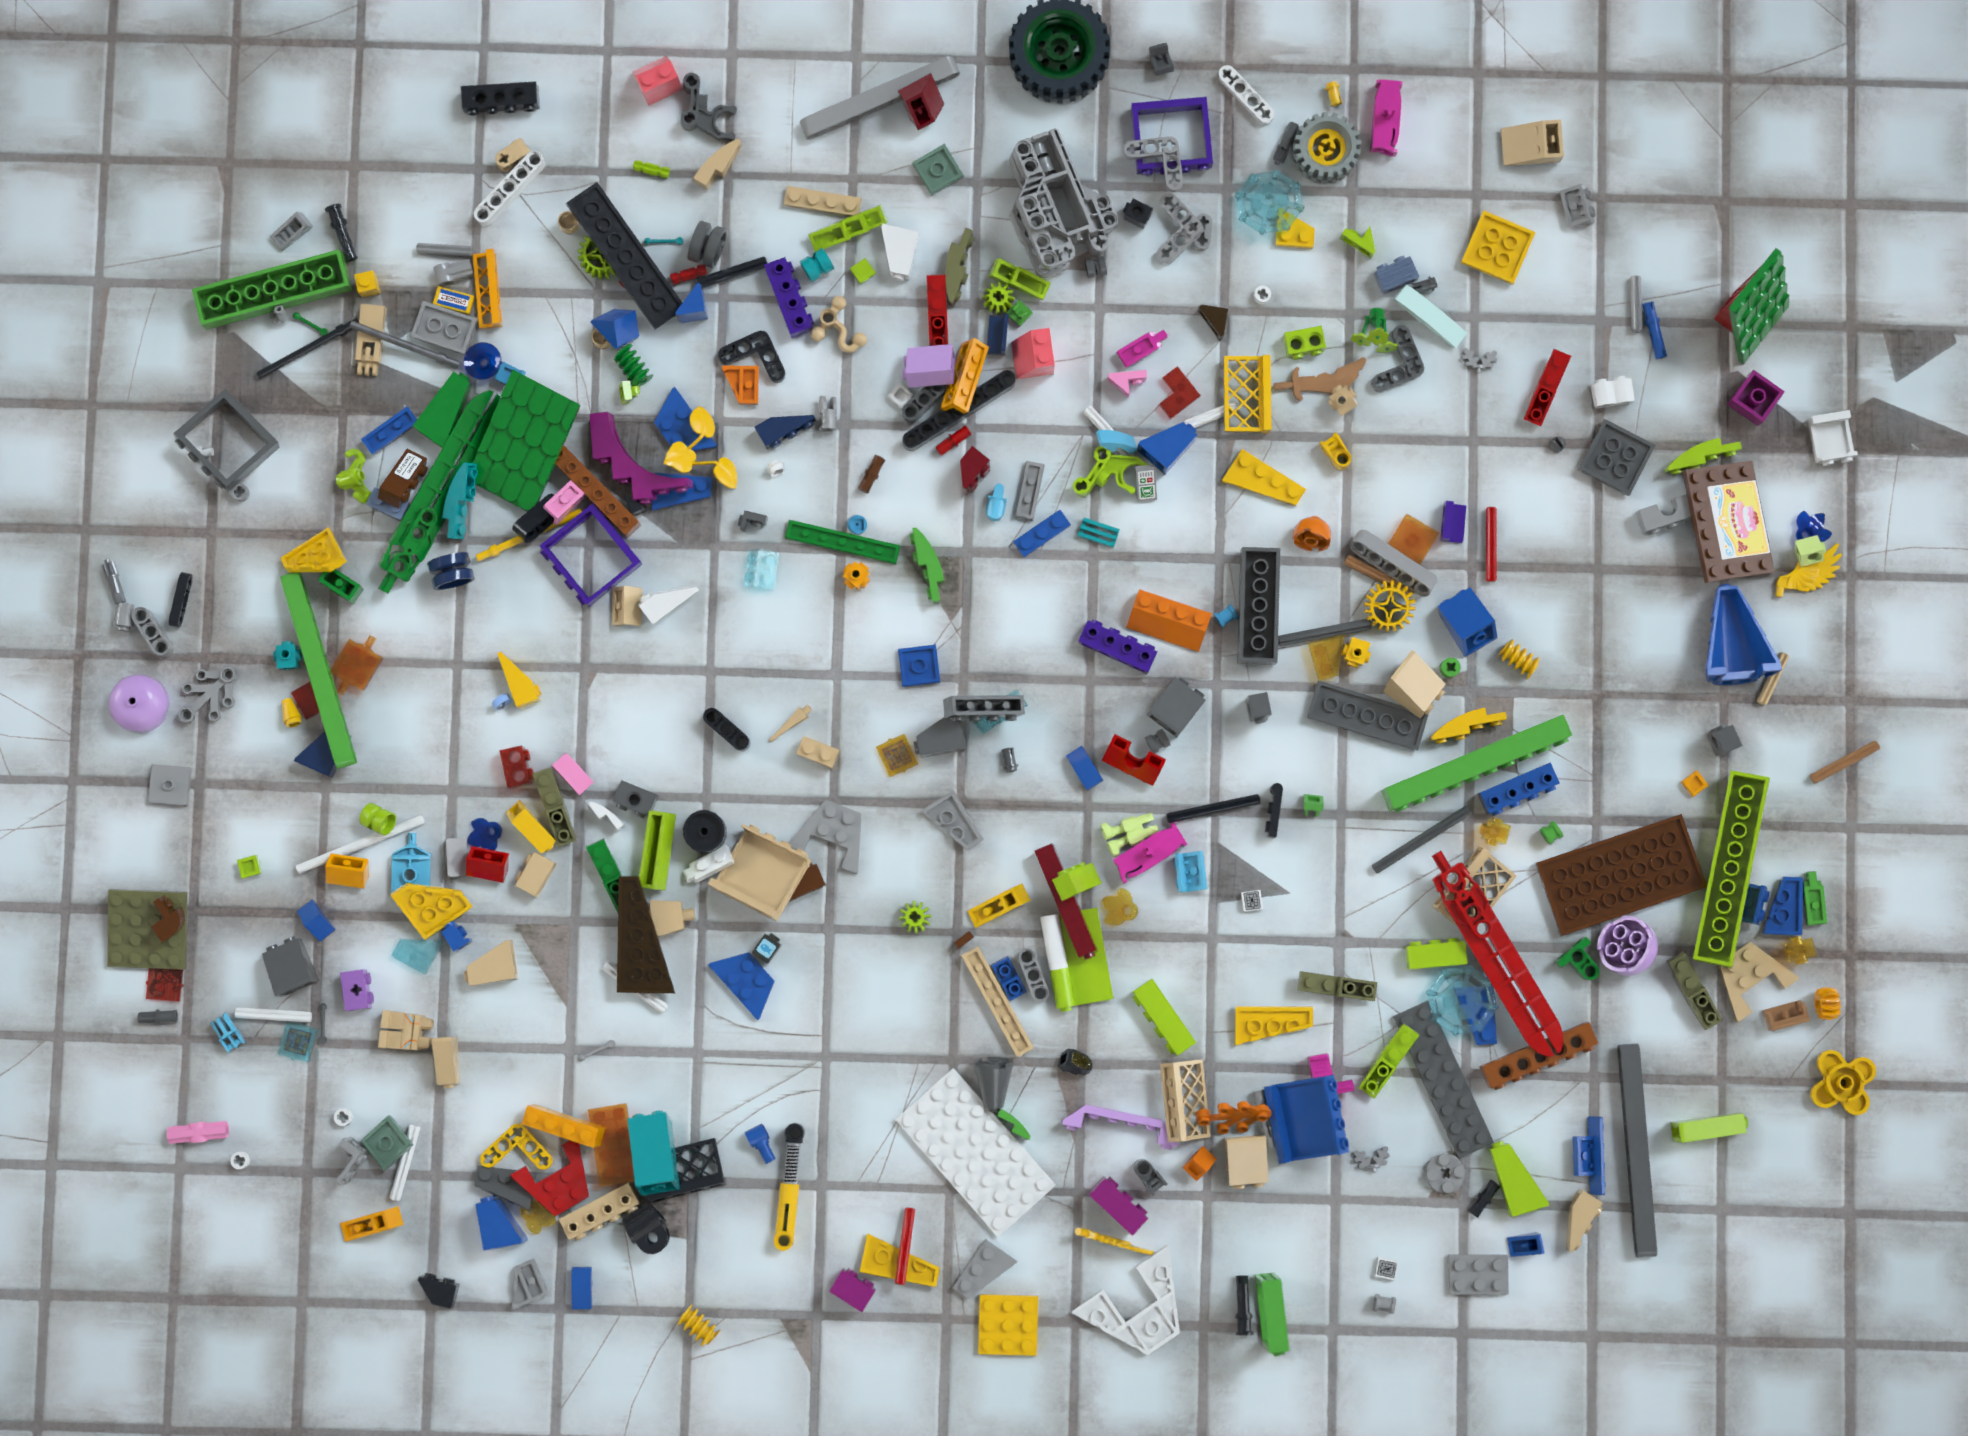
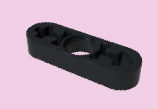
[169,572,193,628]

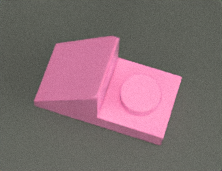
[1108,370,1147,397]

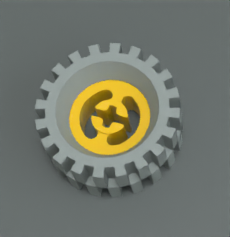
[1292,112,1361,184]

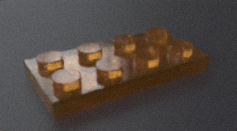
[588,1103,635,1187]

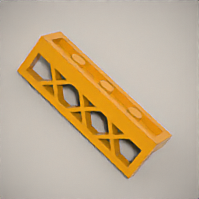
[473,249,503,329]
[941,338,989,414]

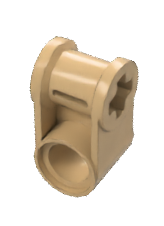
[495,138,530,172]

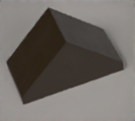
[1197,305,1228,341]

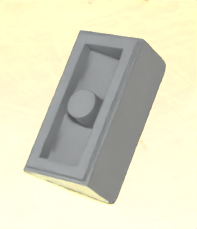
[446,838,468,878]

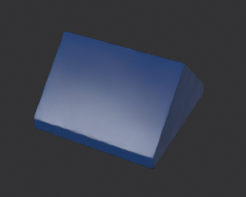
[675,283,708,323]
[590,309,639,349]

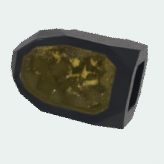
[1057,1048,1093,1075]

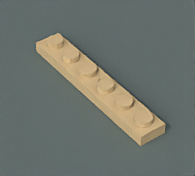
[961,946,1034,1057]

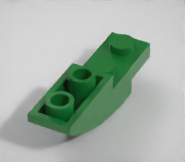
[586,838,623,913]

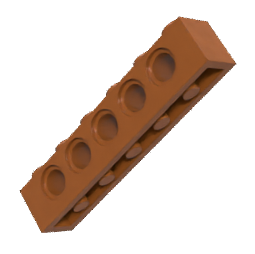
[555,445,641,538]
[1479,1022,1599,1090]

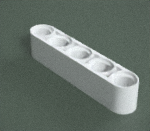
[474,151,545,227]

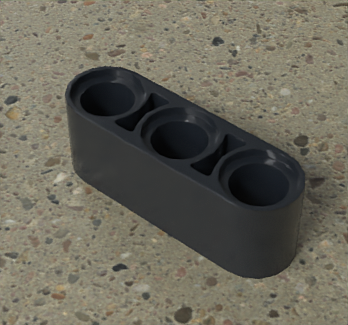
[512,494,554,543]
[703,708,751,752]

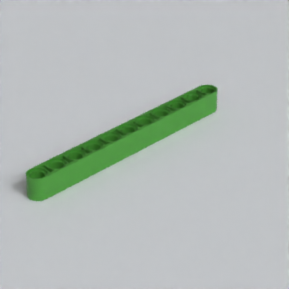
[280,572,357,769]

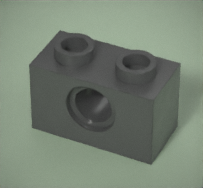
[1245,692,1272,724]
[1707,724,1743,757]
[613,780,659,818]

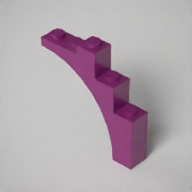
[589,412,693,505]

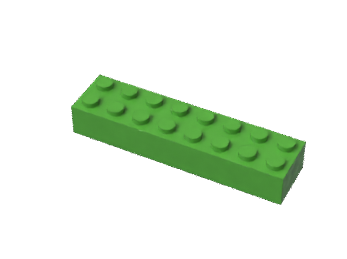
[192,249,353,330]

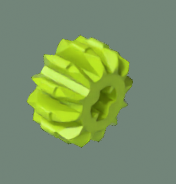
[982,282,1015,315]
[899,901,932,934]

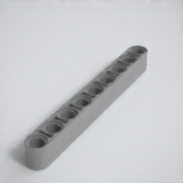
[799,56,960,140]

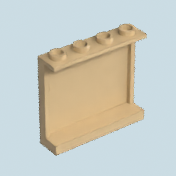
[708,824,811,921]

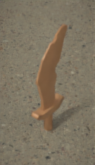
[1273,357,1366,402]

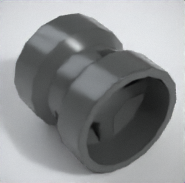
[1085,256,1107,278]
[1145,729,1170,754]

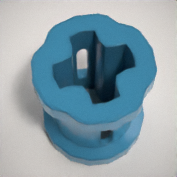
[1213,604,1239,628]

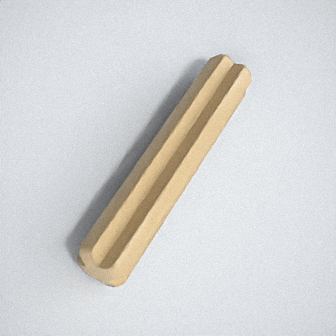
[1757,652,1789,706]

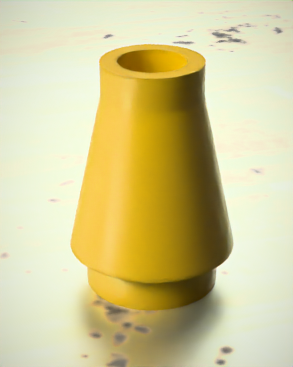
[281,698,302,728]

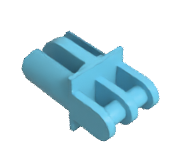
[986,483,1007,521]
[210,1012,246,1053]

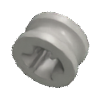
[230,483,250,502]

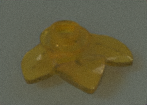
[1102,888,1138,926]
[520,1200,557,1234]

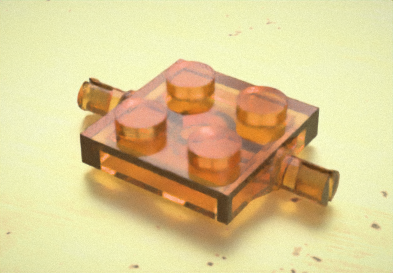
[331,635,383,695]

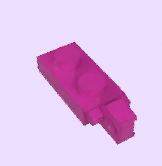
[1116,330,1168,369]

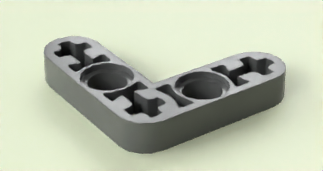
[1371,325,1424,392]

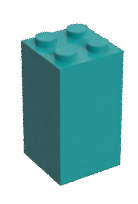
[627,1110,680,1196]

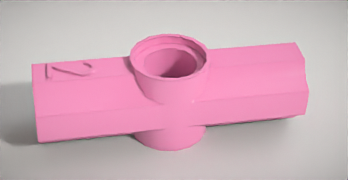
[167,1121,229,1144]

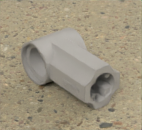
[433,259,474,287]

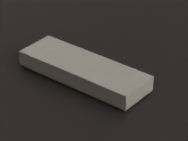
[1015,461,1045,521]

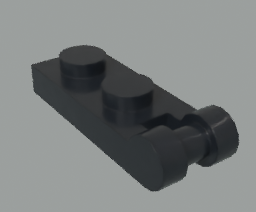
[1265,783,1283,838]

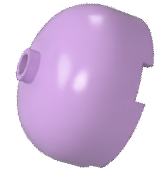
[109,675,170,733]
[1597,916,1658,976]

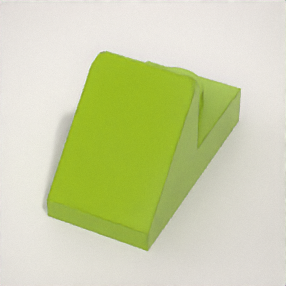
[1340,226,1376,259]

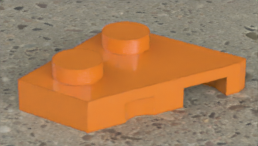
[722,366,759,405]

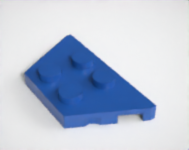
[654,387,718,451]
[708,952,775,1020]

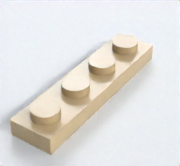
[784,186,862,217]

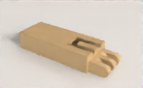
[355,304,387,376]

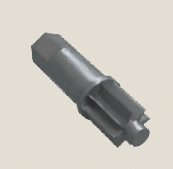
[102,559,126,605]

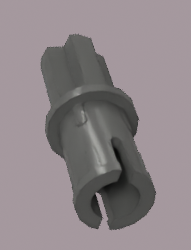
[137,1009,178,1025]

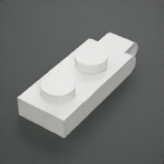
[683,845,735,883]

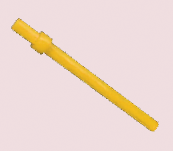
[476,508,582,562]

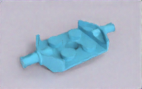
[391,833,432,893]

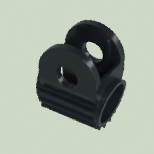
[622,1202,670,1254]

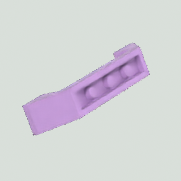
[1062,1104,1178,1150]

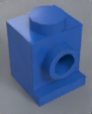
[441,921,473,952]

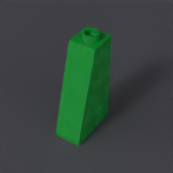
[413,371,472,448]

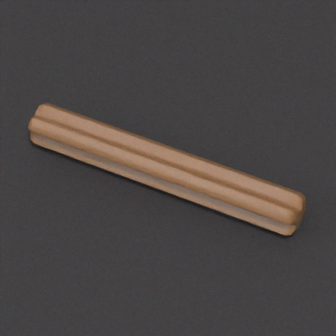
[1344,555,1414,598]
[1810,741,1880,784]

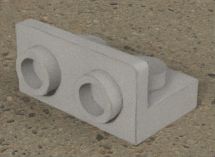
[1560,184,1596,228]

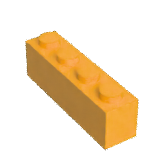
[522,1104,606,1148]

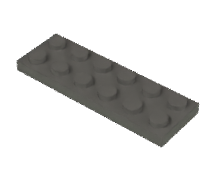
[1307,680,1429,751]

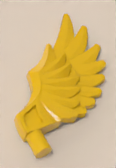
[1775,543,1842,598]
[1075,1228,1154,1255]

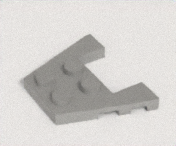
[789,799,862,874]

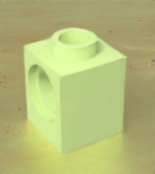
[1795,535,1826,567]

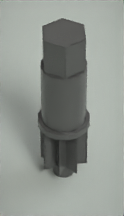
[1273,122,1299,165]

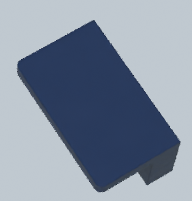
[987,314,1009,356]

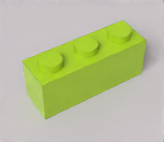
[1052,862,1102,901]
[1405,937,1468,970]

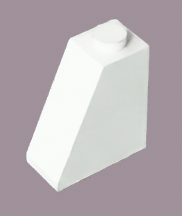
[882,224,920,281]

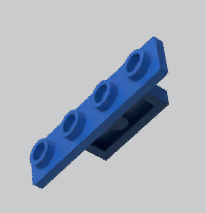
[1572,1116,1606,1195]

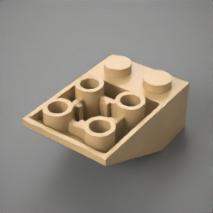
[1501,120,1564,166]

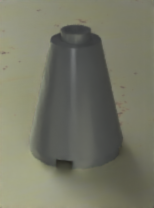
[974,1057,1013,1112]

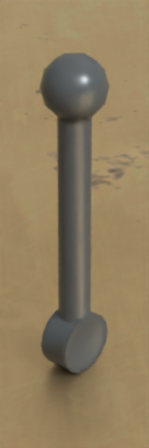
[319,1003,327,1044]

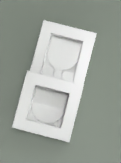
[588,801,625,830]

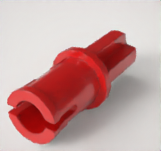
[935,425,972,455]

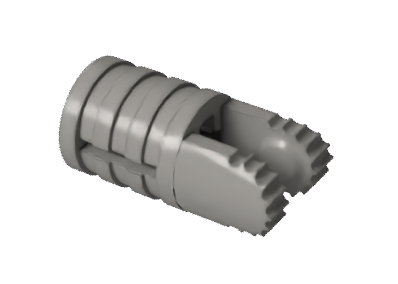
[819,396,837,432]

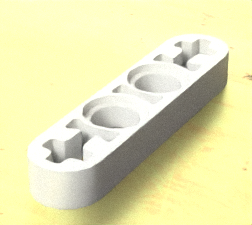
[1218,65,1274,125]

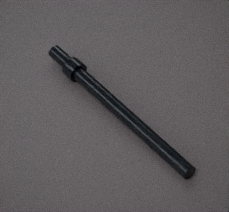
[256,318,359,379]

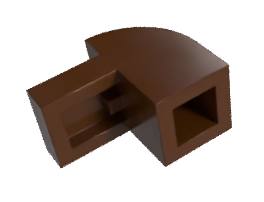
[151,895,185,942]

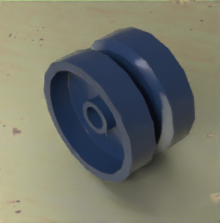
[427,552,475,590]

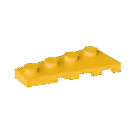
[1235,1006,1313,1046]

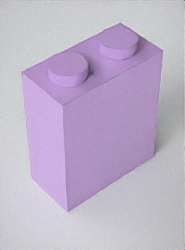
[903,344,955,388]

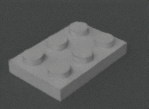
[411,301,478,355]
[1449,1254,1509,1294]

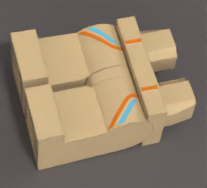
[378,1010,434,1050]

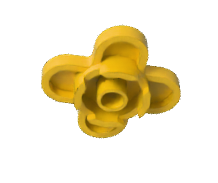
[1810,1050,1876,1115]

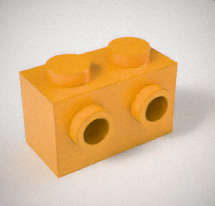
[325,853,369,889]

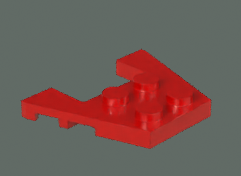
[510,1140,589,1216]

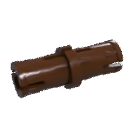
[858,455,886,494]

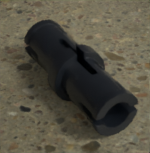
[1468,1179,1501,1218]

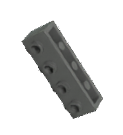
[943,695,1025,722]

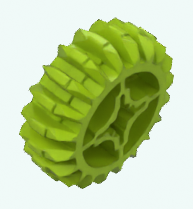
[577,236,616,280]

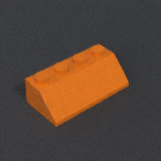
[1126,589,1212,652]

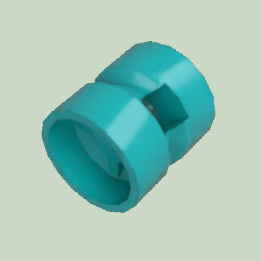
[799,248,835,282]

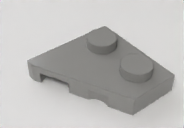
[512,1258,549,1310]

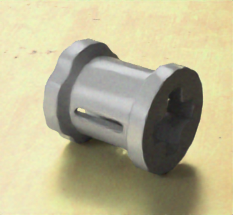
[1373,1294,1396,1314]

